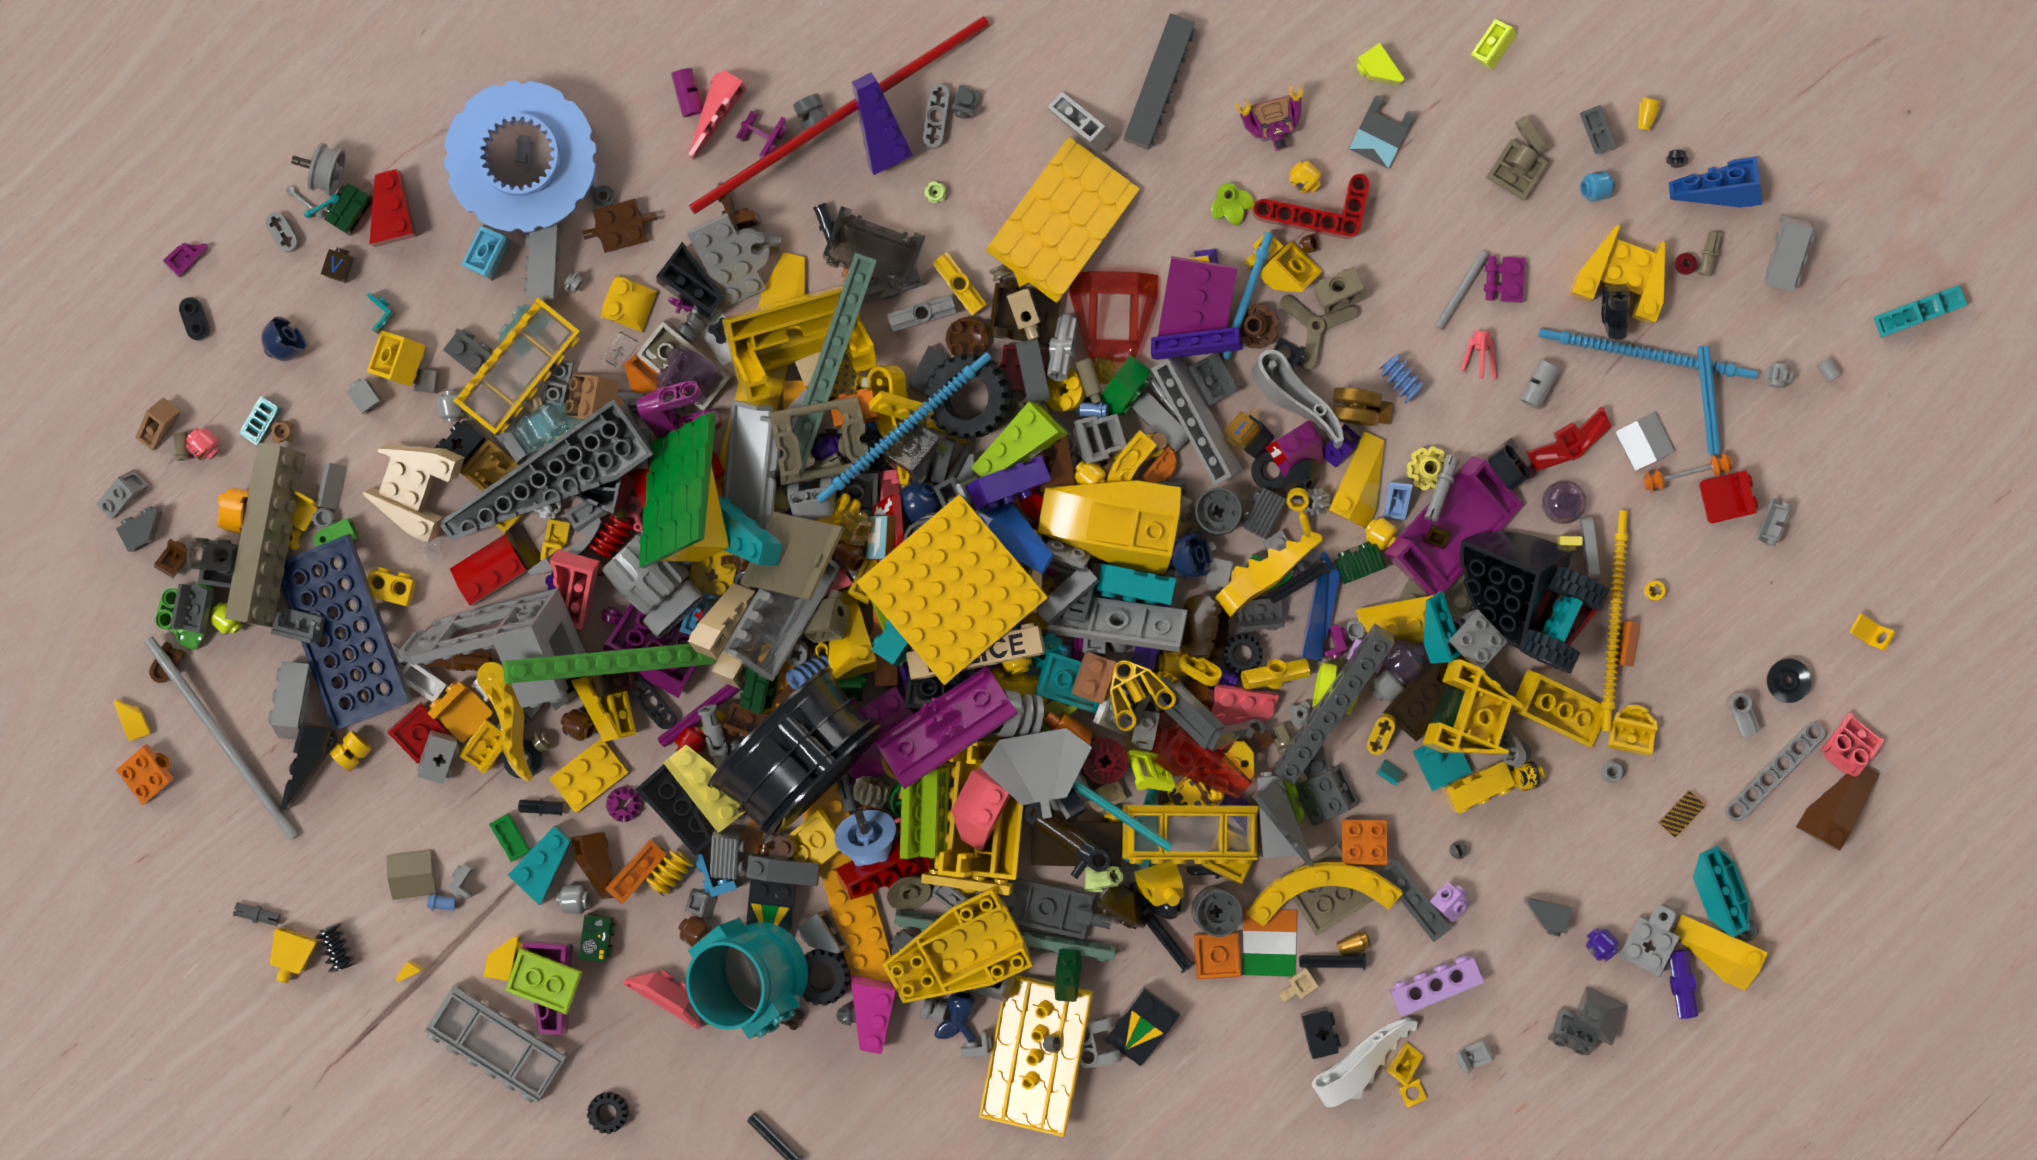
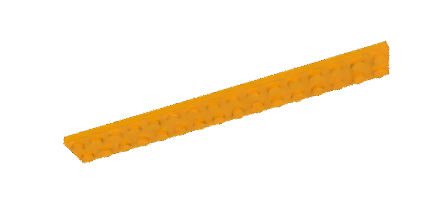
[757,653,892,982]

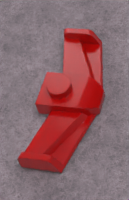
[1526,406,1612,471]

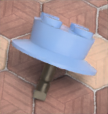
[835,808,896,866]

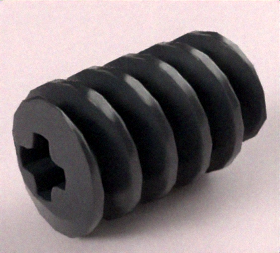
[315,922,355,973]

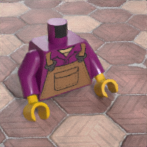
[1235,84,1303,151]

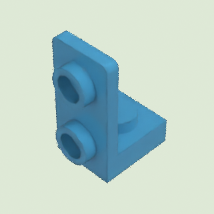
[696,852,739,897]

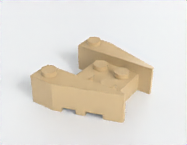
[363,444,465,543]
[688,583,768,689]

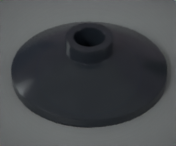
[1283,459,1320,499]
[1766,659,1811,703]

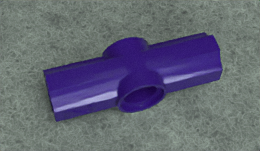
[1669,950,1698,1019]

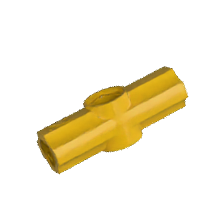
[932,252,987,317]
[1241,659,1310,690]

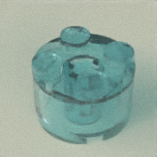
[515,402,569,453]

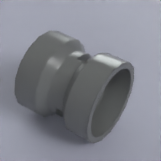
[677,311,708,342]

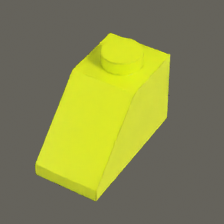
[1356,43,1405,86]

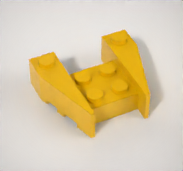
[1568,225,1665,325]
[1422,659,1524,755]

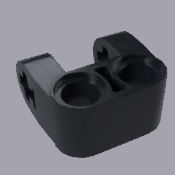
[1601,284,1630,340]
[1488,437,1538,491]

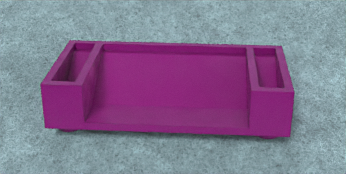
[1384,456,1524,596]

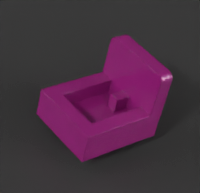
[1323,624,1347,659]

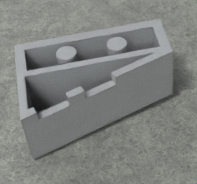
[1764,214,1815,292]
[268,661,312,740]

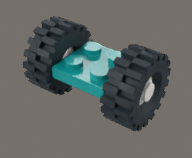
[1520,566,1610,674]

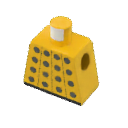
[829,360,868,398]

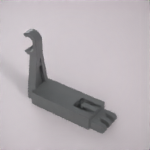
[1159,676,1266,751]

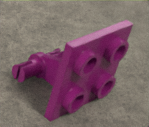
[735,111,787,159]

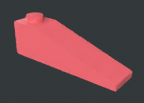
[689,70,746,159]

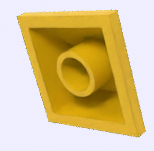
[1259,240,1323,293]

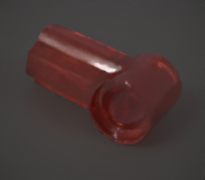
[1150,710,1177,755]

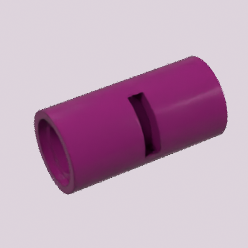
[671,68,703,117]

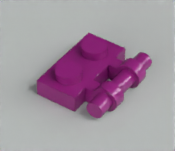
[1484,256,1526,303]

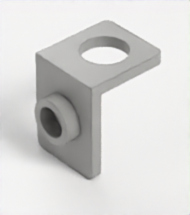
[1131,710,1160,750]

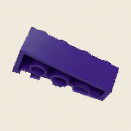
[852,72,913,175]

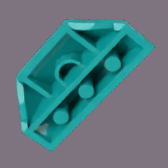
[1693,845,1750,937]

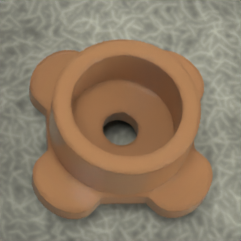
[271,420,294,443]

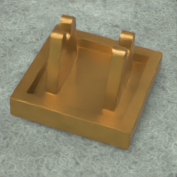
[460,439,519,491]

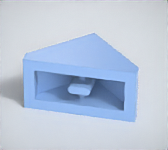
[1383,482,1412,520]

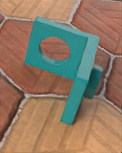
[366,292,395,334]

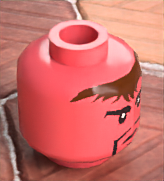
[186,428,219,461]

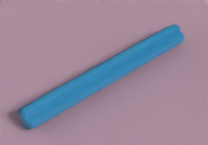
[1697,345,1721,455]

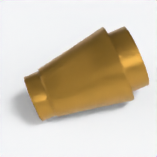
[1336,930,1371,955]

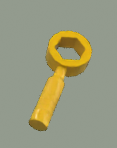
[1287,488,1312,537]

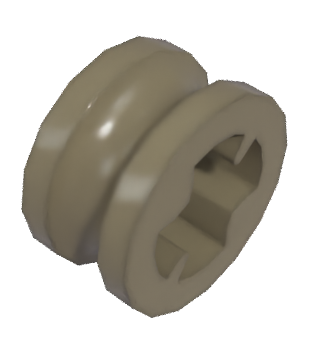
[989,264,1011,282]

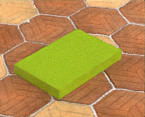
[505,948,583,1014]

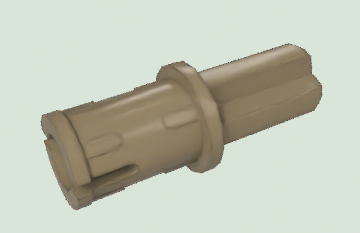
[1698,231,1721,276]

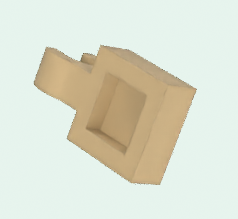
[1277,968,1319,1002]

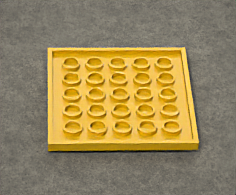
[856,494,1048,685]

